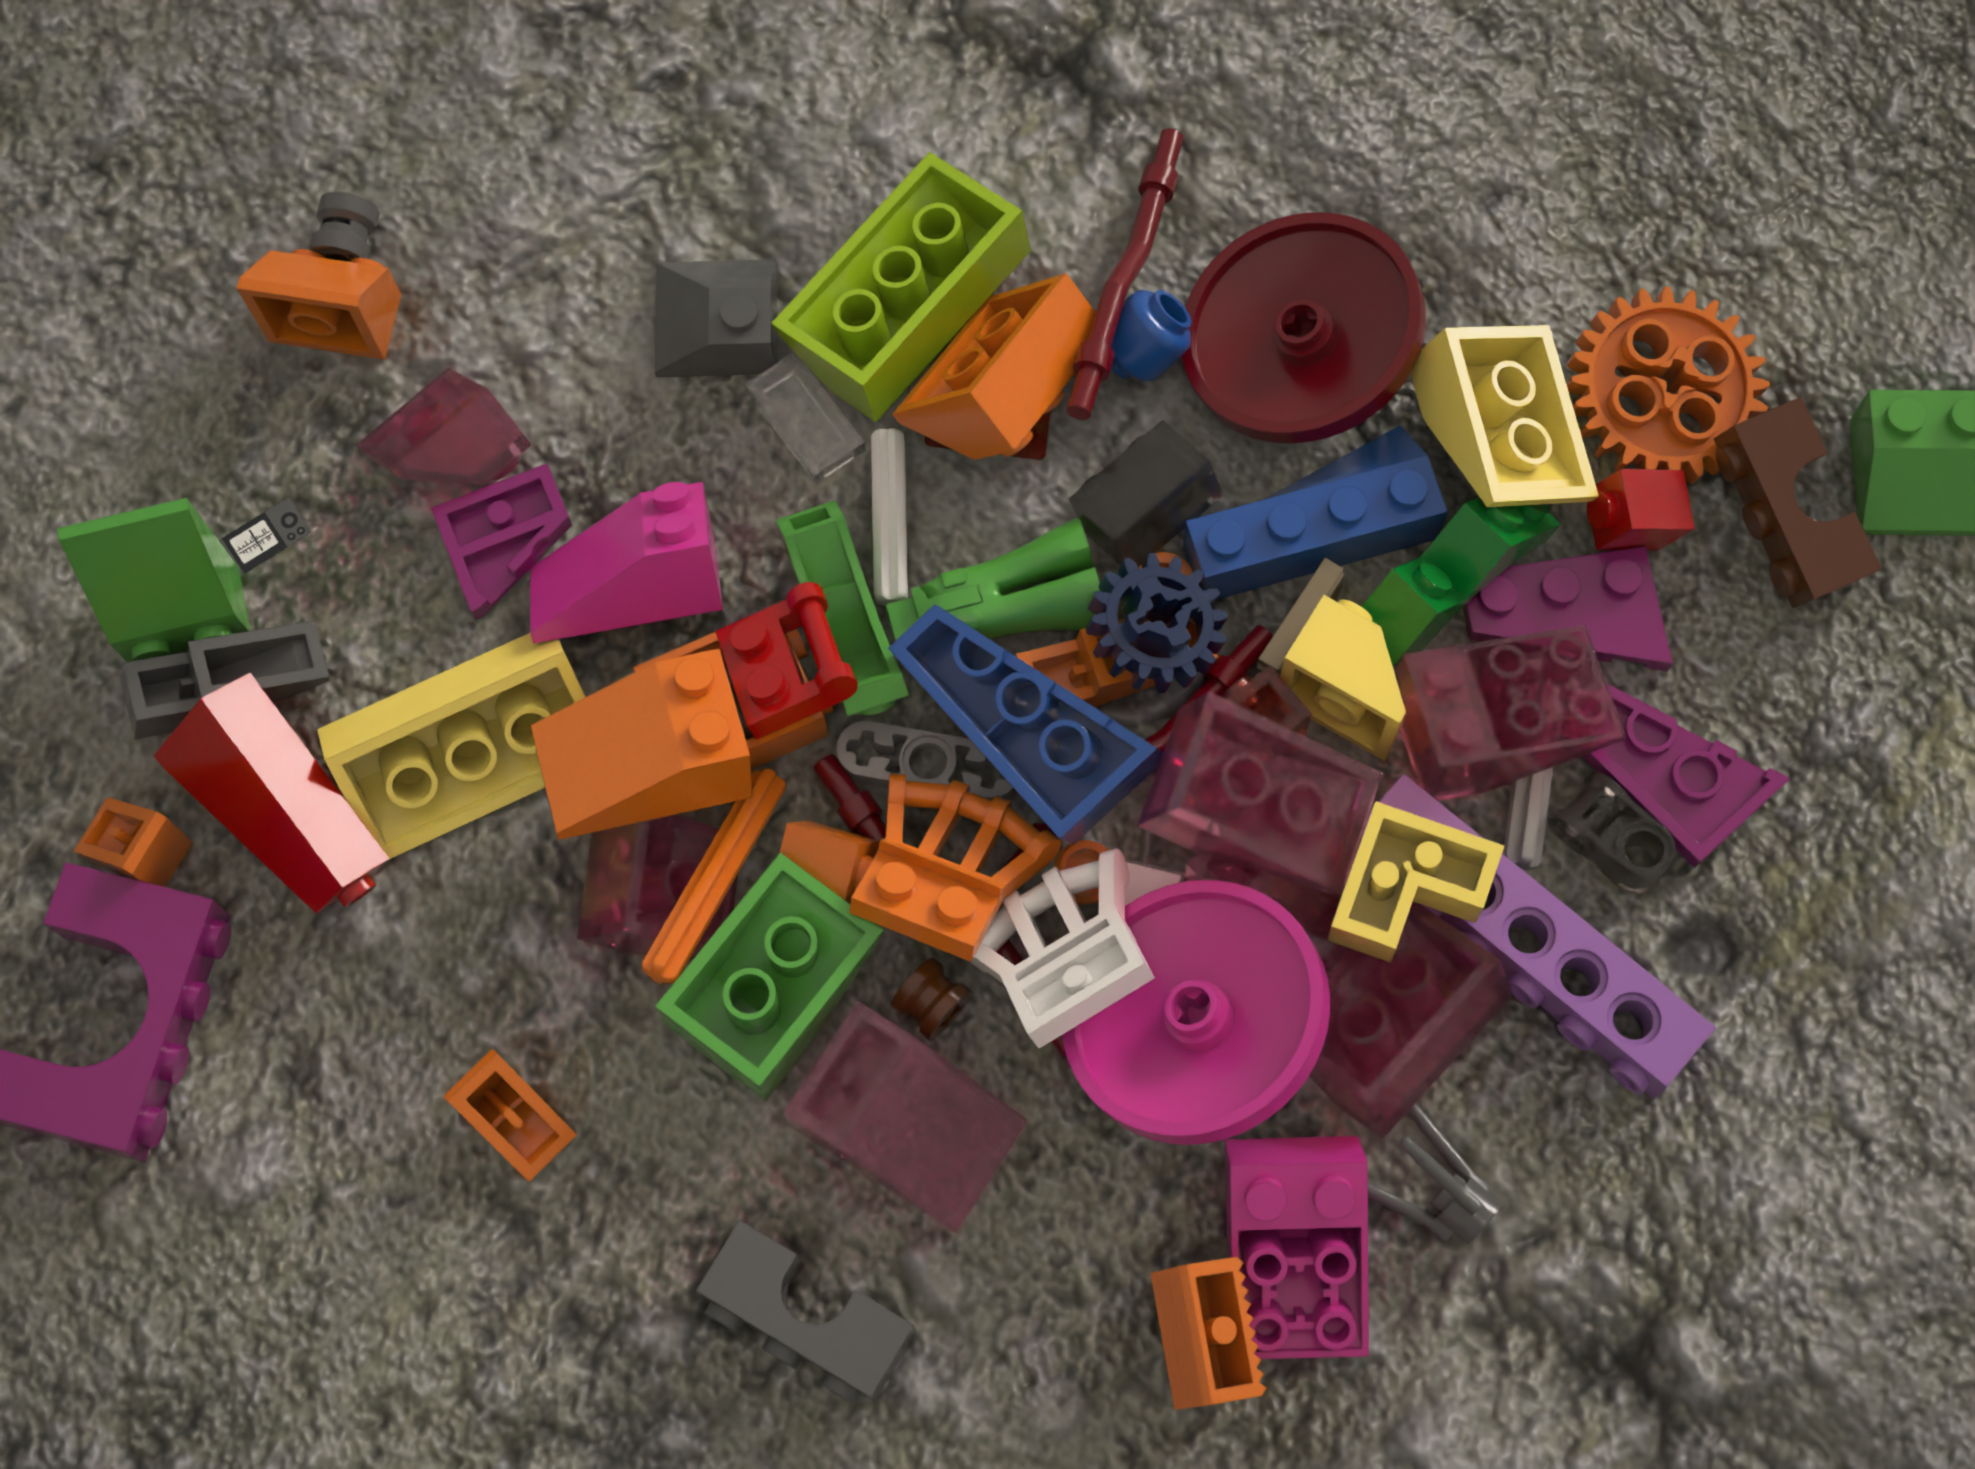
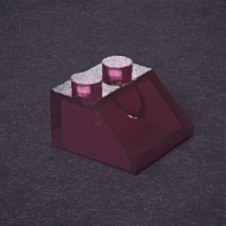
[577,815,738,960]

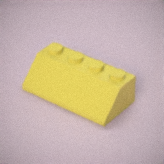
[317,633,586,859]

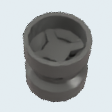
[308,192,380,262]

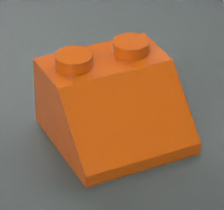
[236,249,401,360]

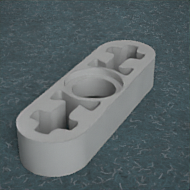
[836,721,1017,800]

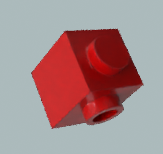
[1587,469,1695,551]

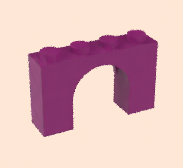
[0,862,231,1162]

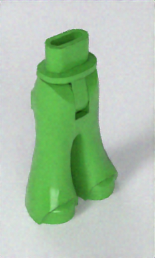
[886,517,1101,641]

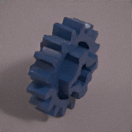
[1086,553,1228,693]

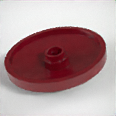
[1181,212,1426,444]

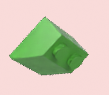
[1850,390,1975,536]

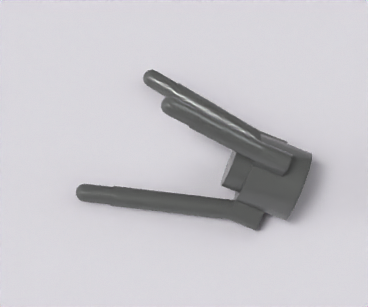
[1368,1098,1502,1244]

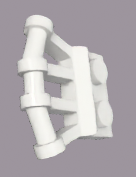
[971,849,1155,1049]

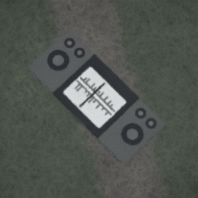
[219,498,312,577]

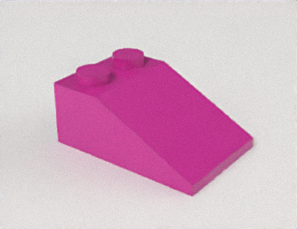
[530,482,723,644]

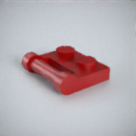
[715,582,858,740]

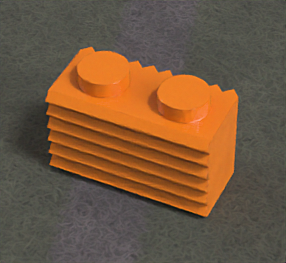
[1150,1257,1266,1410]

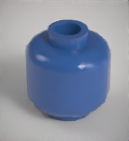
[1111,290,1192,381]

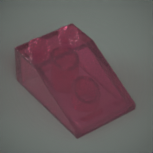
[1137,692,1383,895]

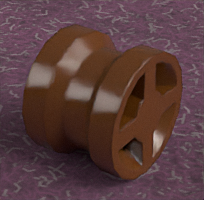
[890,957,973,1041]

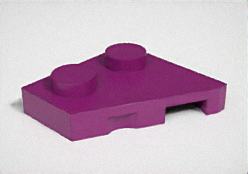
[431,463,572,620]

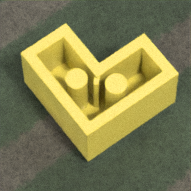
[1328,801,1505,963]

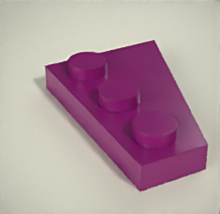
[1463,546,1673,672]
[1558,683,1790,868]

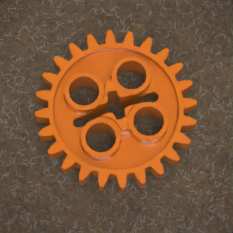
[1566,286,1770,484]

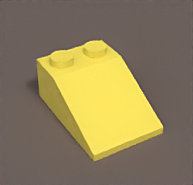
[1410,325,1599,507]

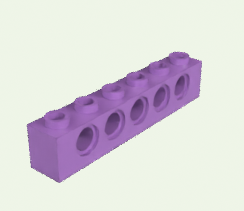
[1348,774,1717,1099]

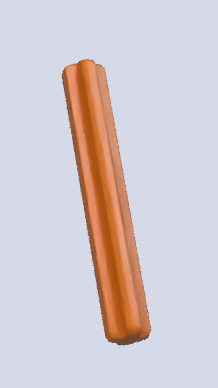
[642,768,786,985]

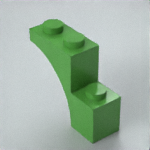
[776,500,909,716]

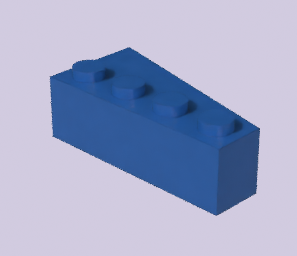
[888,604,1168,845]

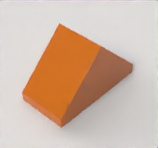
[73,797,193,887]
[443,1049,577,1182]

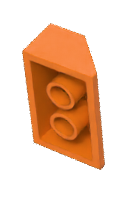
[892,273,1095,460]

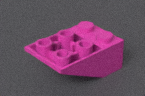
[1224,1136,1369,1359]

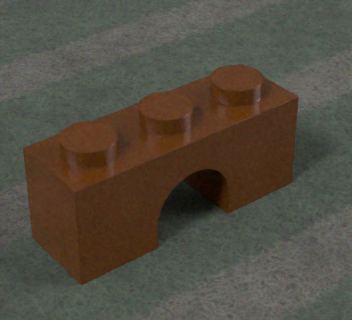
[1713,397,1882,608]

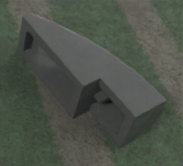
[121,620,329,740]

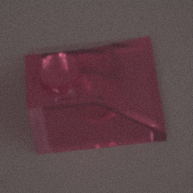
[355,368,531,485]

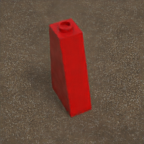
[154,673,389,914]

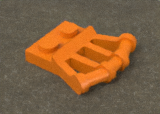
[850,773,1061,962]

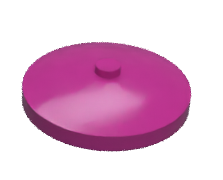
[1062,880,1330,1145]

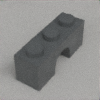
[696,1220,916,1405]

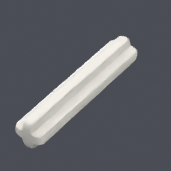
[871,428,908,606]

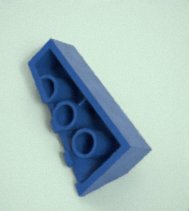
[1182,425,1448,600]

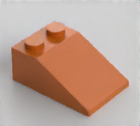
[531,649,752,840]

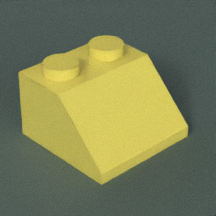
[1275,595,1406,761]

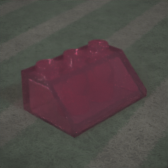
[1309,902,1512,1140]

